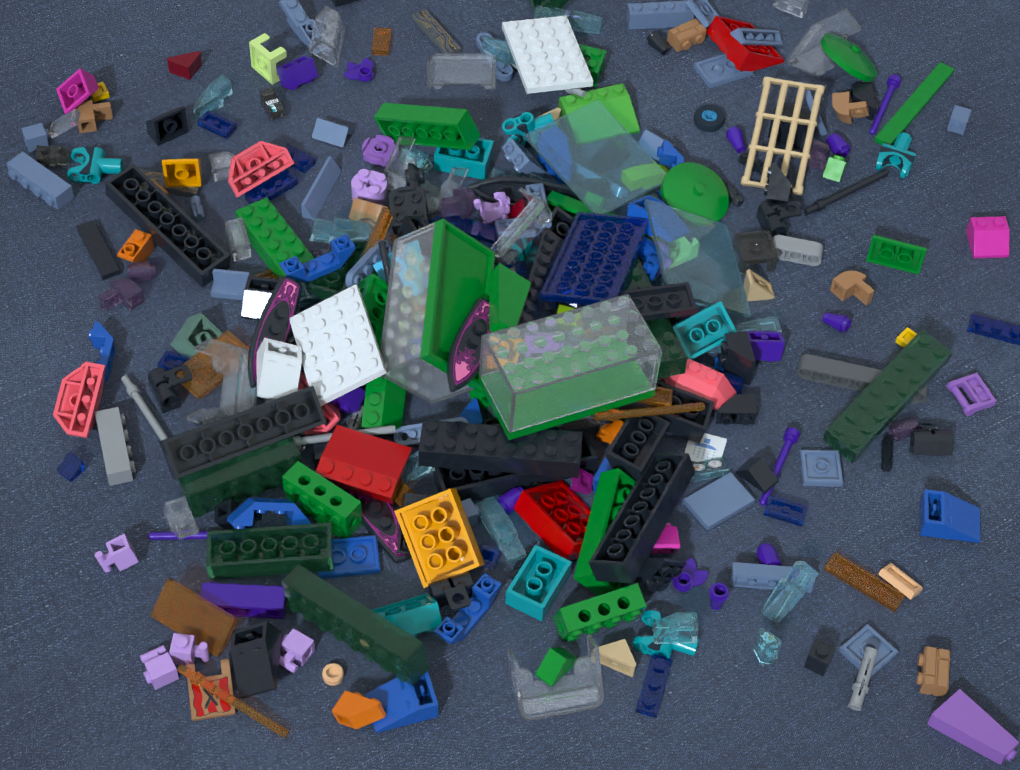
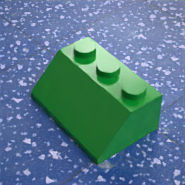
[866,234,927,275]
[361,373,407,437]

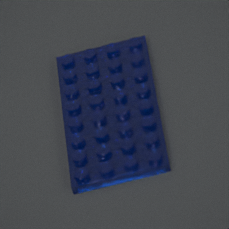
[540,212,649,308]

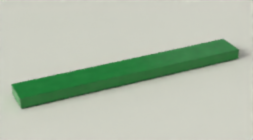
[874,62,955,145]

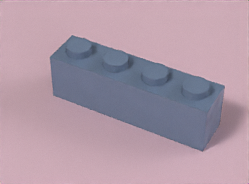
[626,0,694,30]
[6,152,74,210]

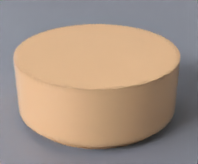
[322,663,344,686]

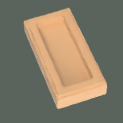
[879,563,923,600]

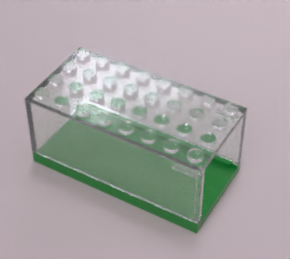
[380,219,495,404]
[478,294,662,440]

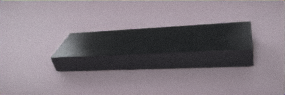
[76,220,120,280]

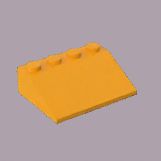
[394,488,485,588]

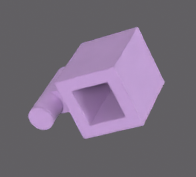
[95,534,139,573]
[279,628,315,673]
[169,633,210,666]
[140,645,179,690]

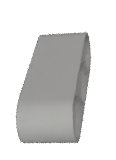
[769,235,823,266]

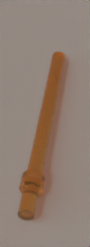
[594,402,705,421]
[177,664,290,738]

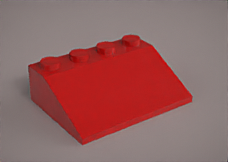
[706,16,785,72]
[316,425,412,504]
[514,480,591,561]

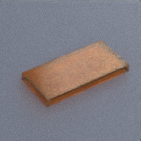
[175,330,249,400]
[150,578,238,657]

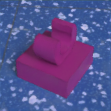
[569,468,594,495]

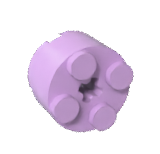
[351,169,387,206]

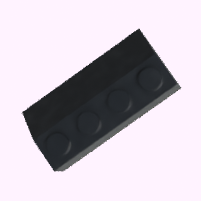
[605,404,670,481]

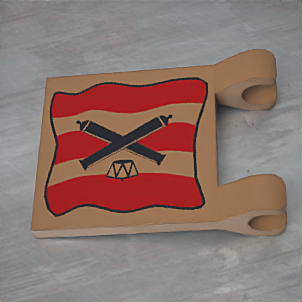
[186,658,236,721]

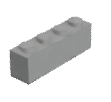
[95,407,136,486]

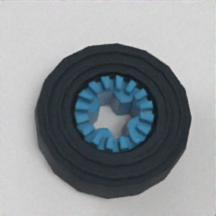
[694,105,725,132]

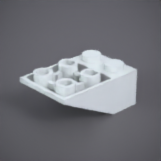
[257,338,302,400]

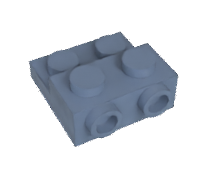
[502,138,546,177]

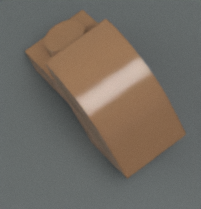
[832,92,869,124]
[76,99,113,133]
[830,271,875,306]

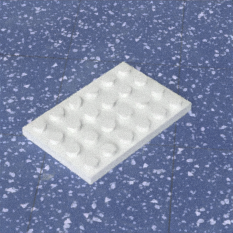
[502,16,593,94]
[289,284,387,406]

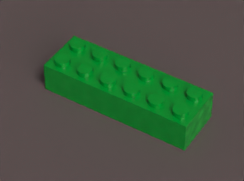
[374,103,480,150]
[235,197,321,289]
[573,468,636,596]

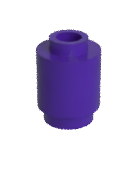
[826,133,851,158]
[497,486,523,514]
[756,543,782,566]

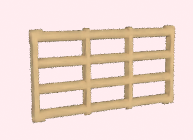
[740,77,825,195]

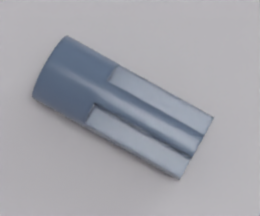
[190,196,205,221]

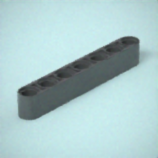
[797,354,929,404]

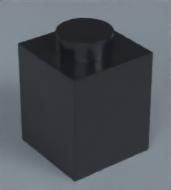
[804,639,836,676]

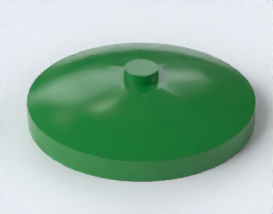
[820,33,878,82]
[660,162,729,228]

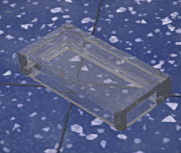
[49,109,81,138]

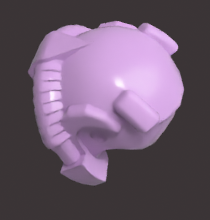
[473,192,510,226]

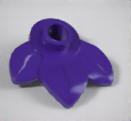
[343,58,374,82]
[673,558,708,592]

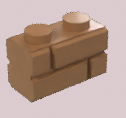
[667,18,706,52]
[916,646,950,697]

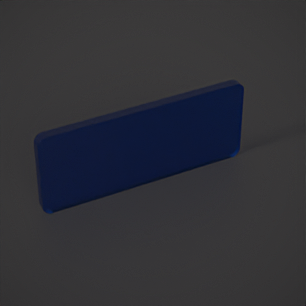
[429,212,504,244]

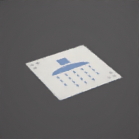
[685,433,727,465]

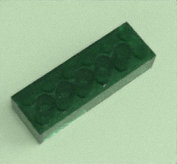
[178,436,302,519]
[206,523,334,579]

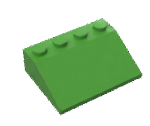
[558,83,640,147]

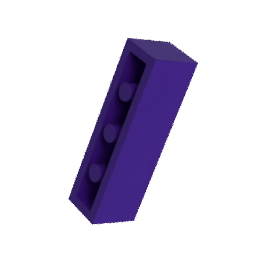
[199,582,287,619]

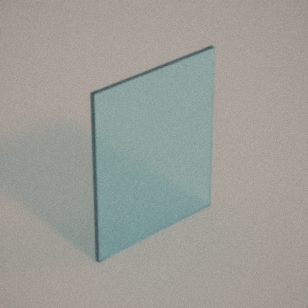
[524,99,666,219]
[645,199,752,318]

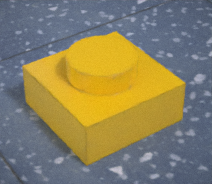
[90,82,110,103]
[895,327,922,352]

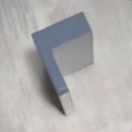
[312,118,354,147]
[636,129,679,161]
[211,269,250,300]

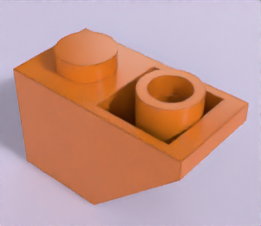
[117,229,155,263]
[331,690,387,729]

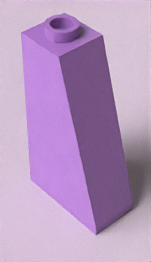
[927,689,1020,765]

